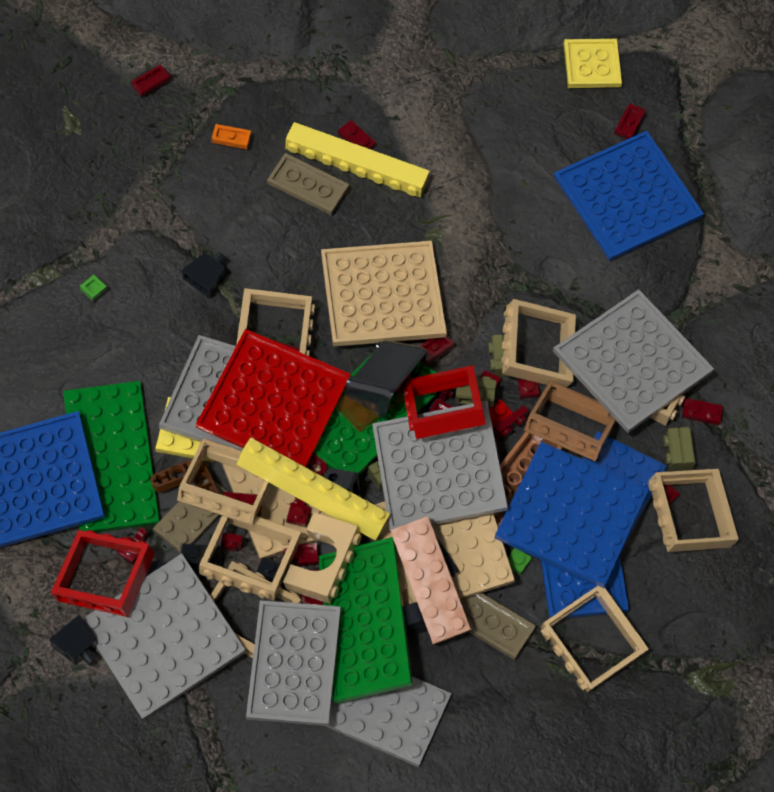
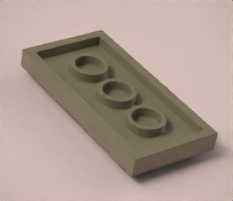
[267,153,349,215]
[153,479,228,554]
[460,593,536,660]

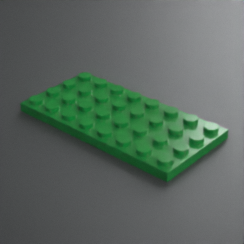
[314,341,439,476]
[63,381,159,533]
[318,537,413,704]

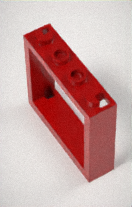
[403,365,486,439]
[51,530,155,617]

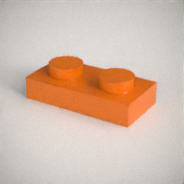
[212,124,251,149]

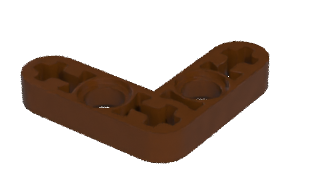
[151,458,219,494]

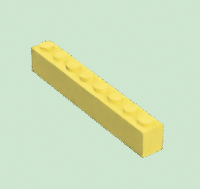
[285,122,430,198]
[236,438,390,541]

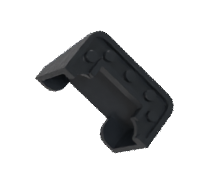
[345,340,428,418]

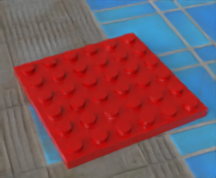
[195,329,351,467]

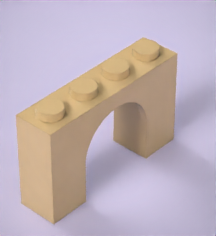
[283,512,361,604]

